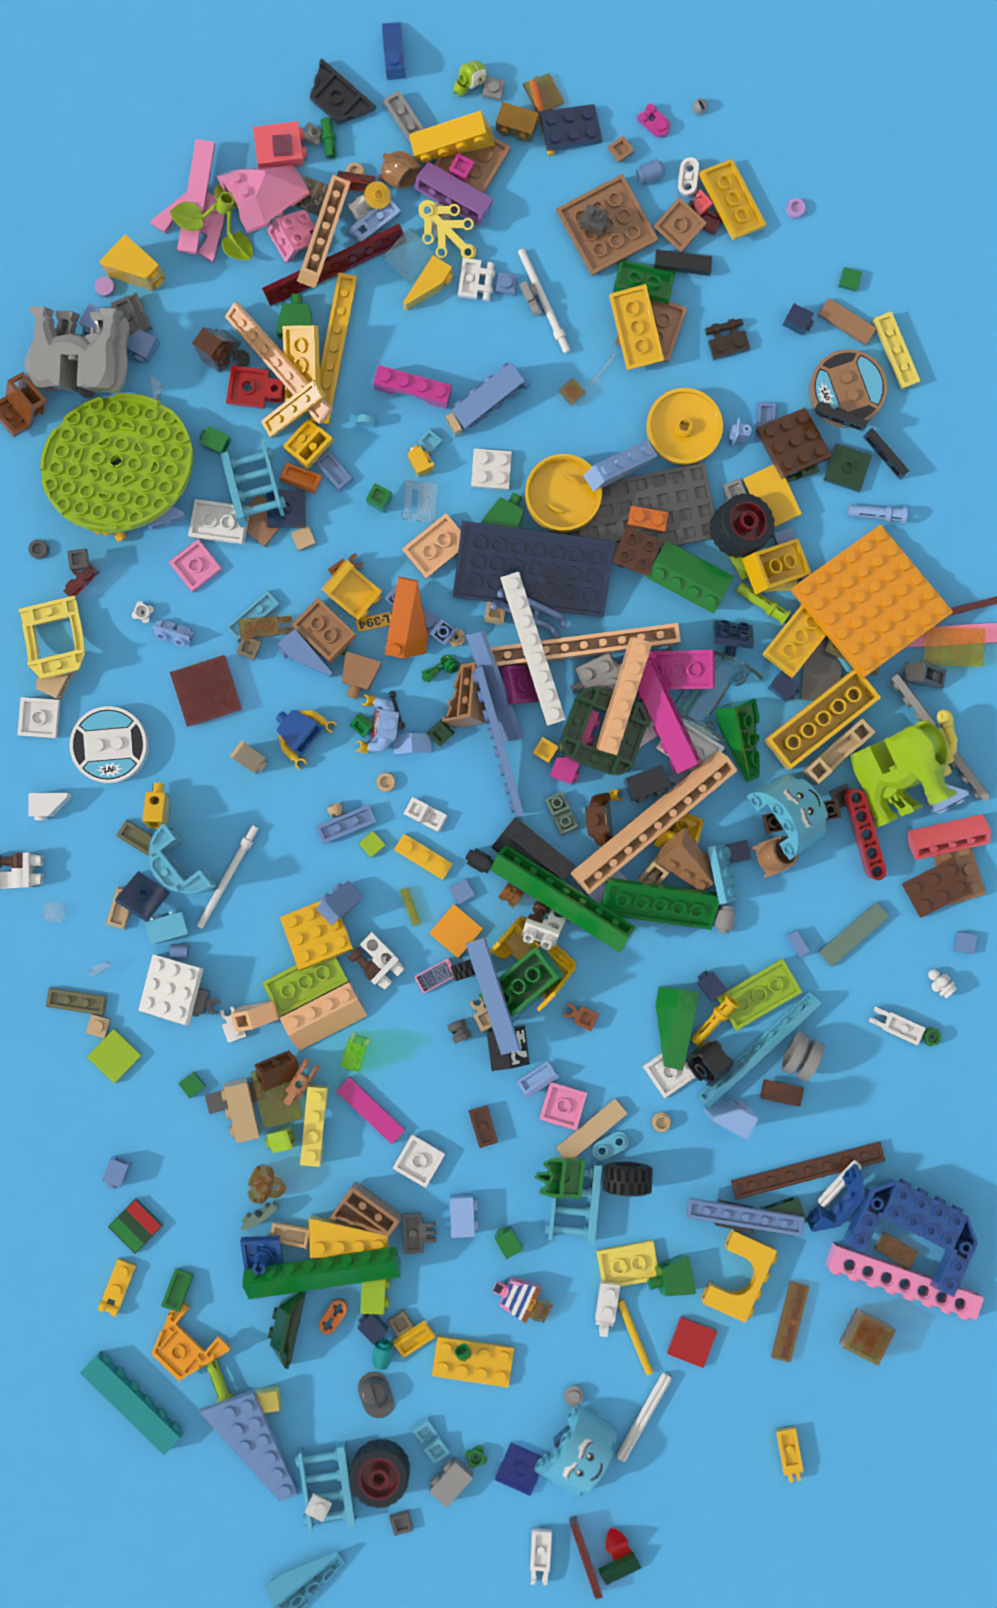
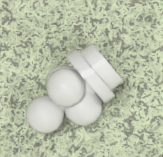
[928,969,957,998]

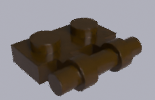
[705,318,750,360]

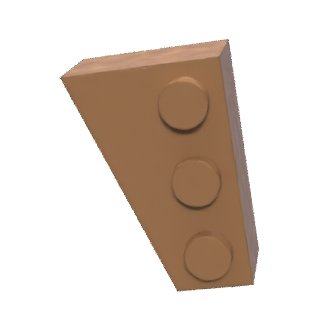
[441,662,486,728]

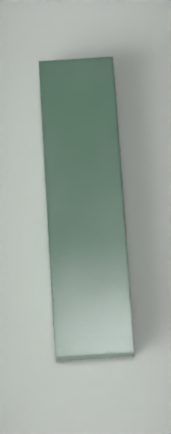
[818,902,890,967]

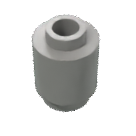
[714,905,736,934]

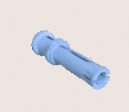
[848,504,908,524]

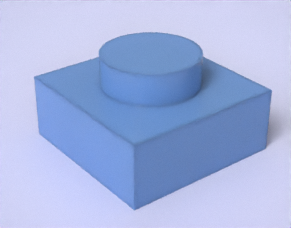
[496,272,517,296]

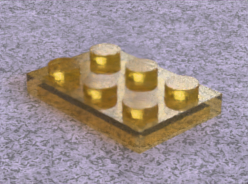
[924,627,985,667]

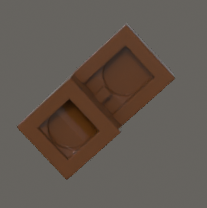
[760,1079,804,1107]

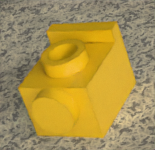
[407,445,435,478]

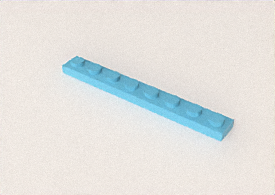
[697,992,822,1108]

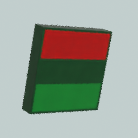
[108,1198,163,1254]

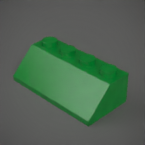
[646,540,734,614]

